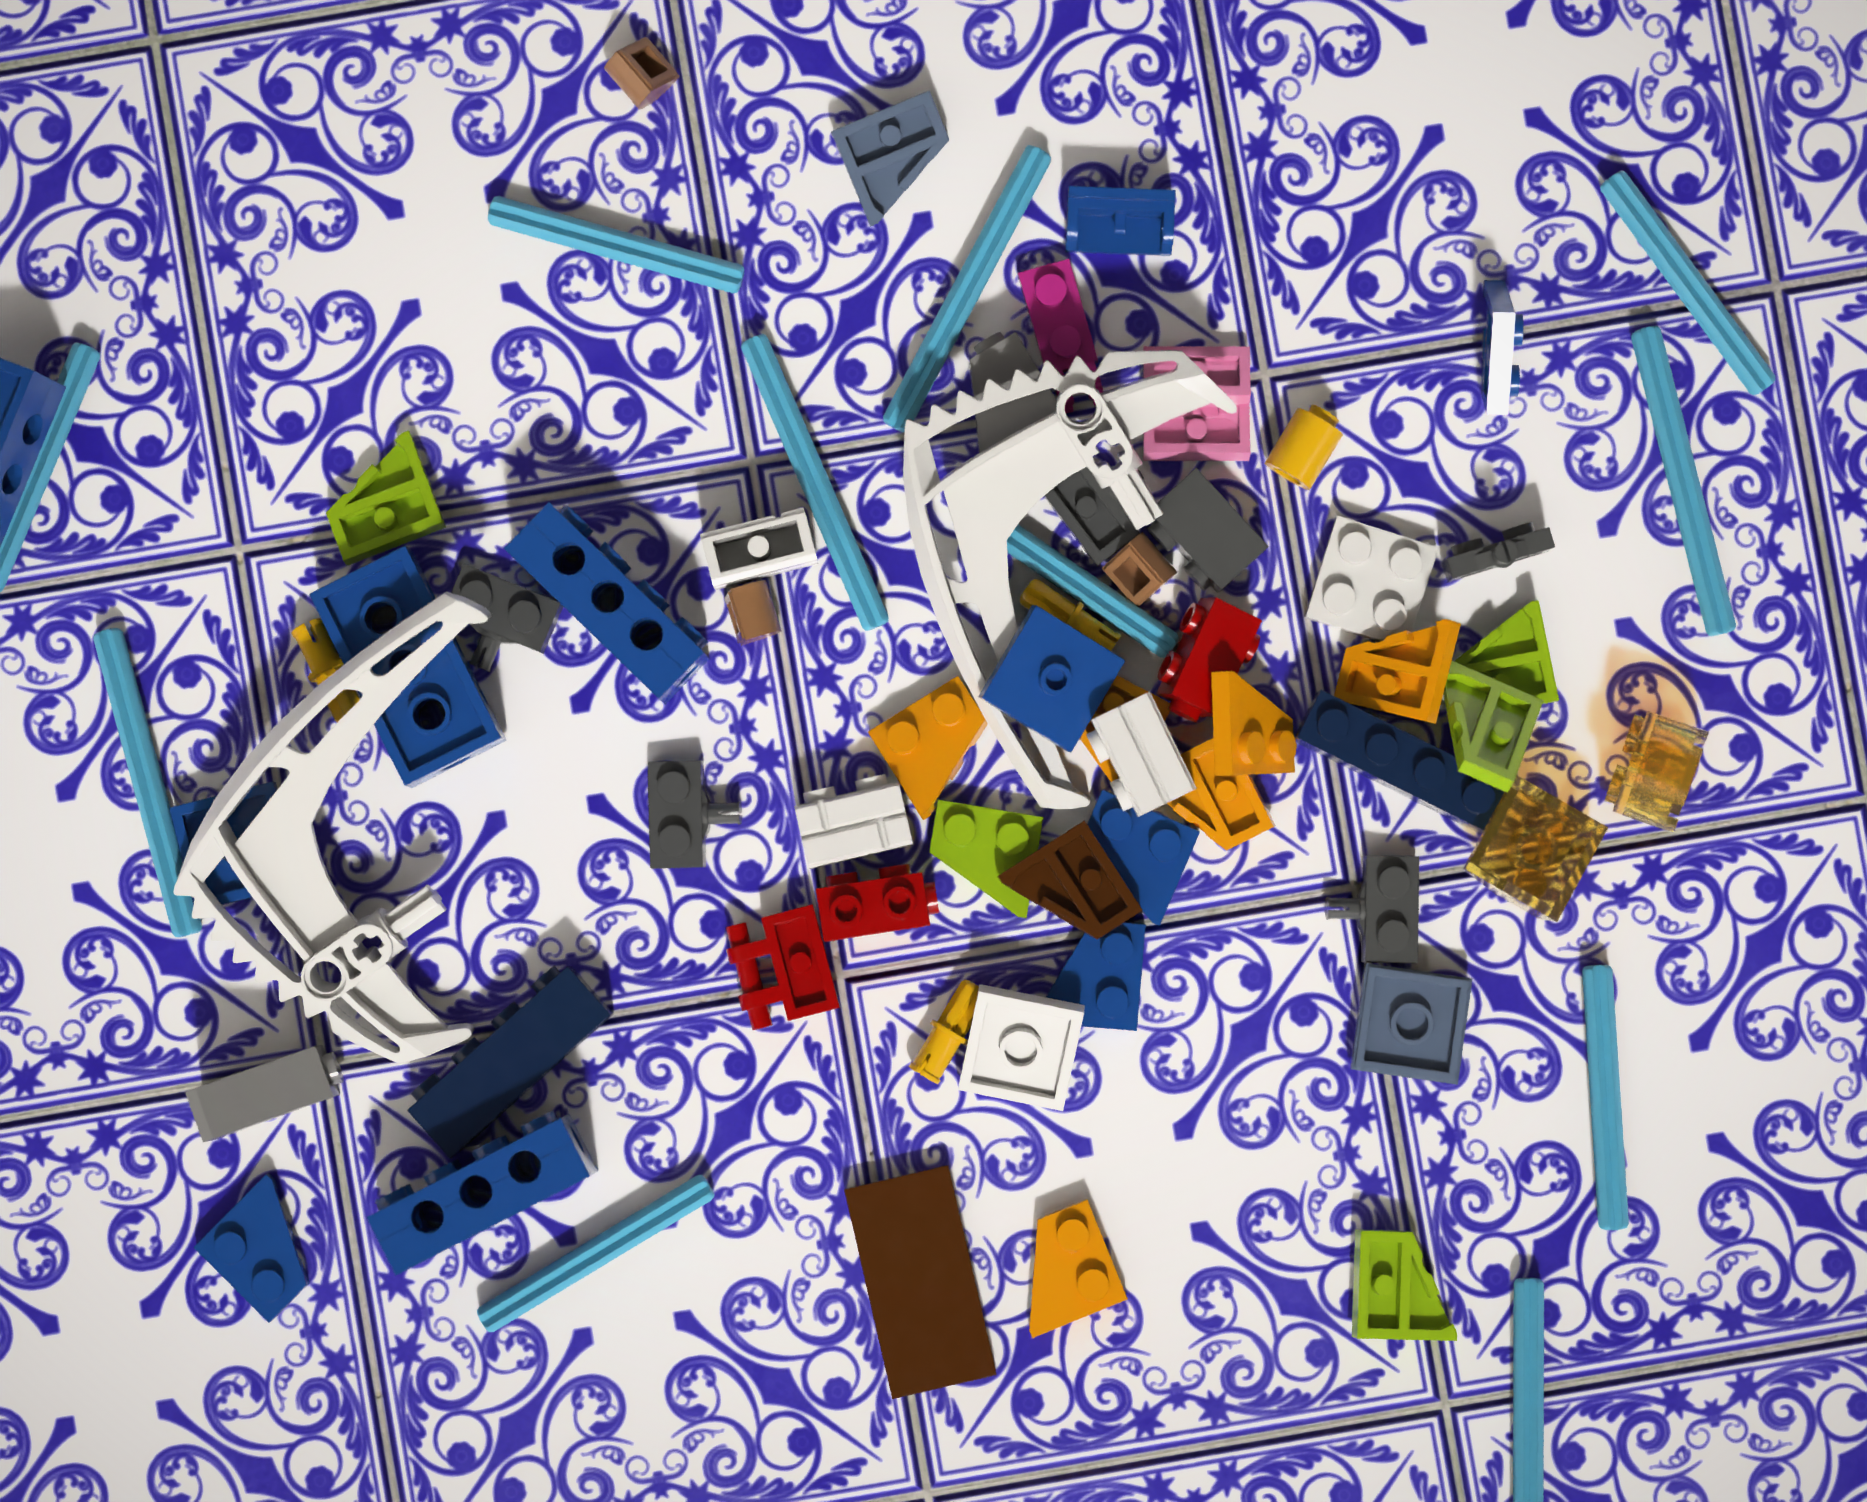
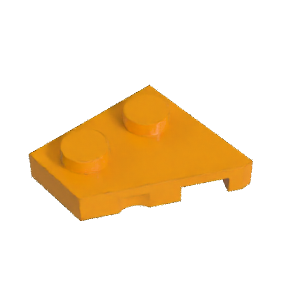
[1334,619,1461,724]
[1211,671,1296,776]
[1166,738,1276,851]
[1029,1199,1128,1338]

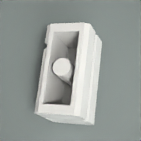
[700,507,819,590]
[1086,692,1197,817]
[794,774,913,869]

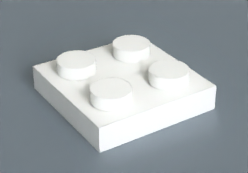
[1304,515,1439,642]
[958,984,1085,1111]

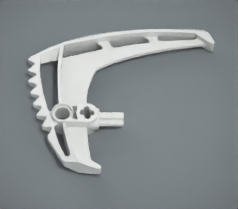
[903,350,1237,809]
[174,592,492,1064]

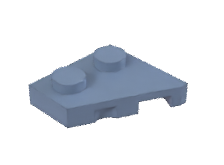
[831,90,950,226]

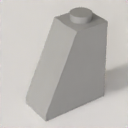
[970,332,1056,453]
[185,1045,344,1143]

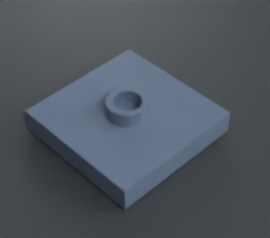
[1350,963,1472,1085]

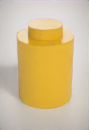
[1264,404,1343,490]

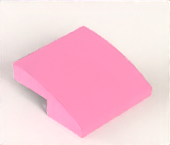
[1143,346,1251,461]

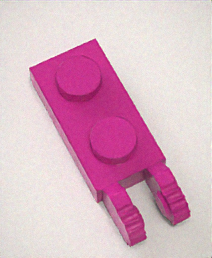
[1018,259,1104,414]

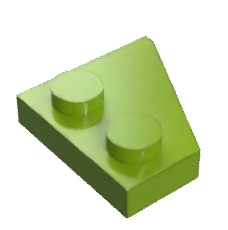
[326,430,447,566]
[1454,600,1559,704]
[1443,661,1544,793]
[929,800,1043,918]
[1351,1229,1457,1341]

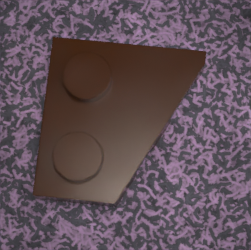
[997,820,1142,940]

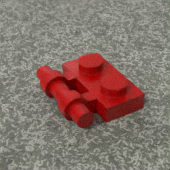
[725,904,840,1031]

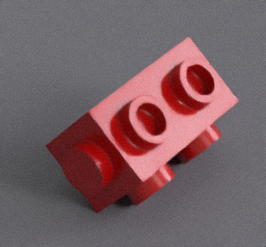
[1156,597,1262,722]
[816,864,939,942]

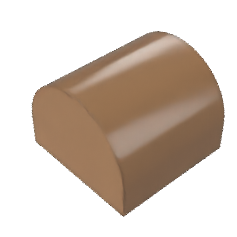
[604,37,680,110]
[1102,532,1177,607]
[724,580,782,646]

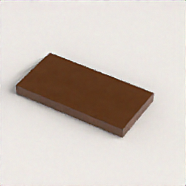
[844,1165,997,1399]

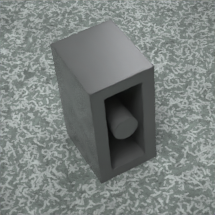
[1147,468,1269,593]

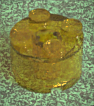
[1605,711,1709,833]

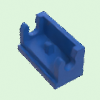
[1065,186,1176,256]

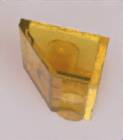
[1463,775,1608,922]

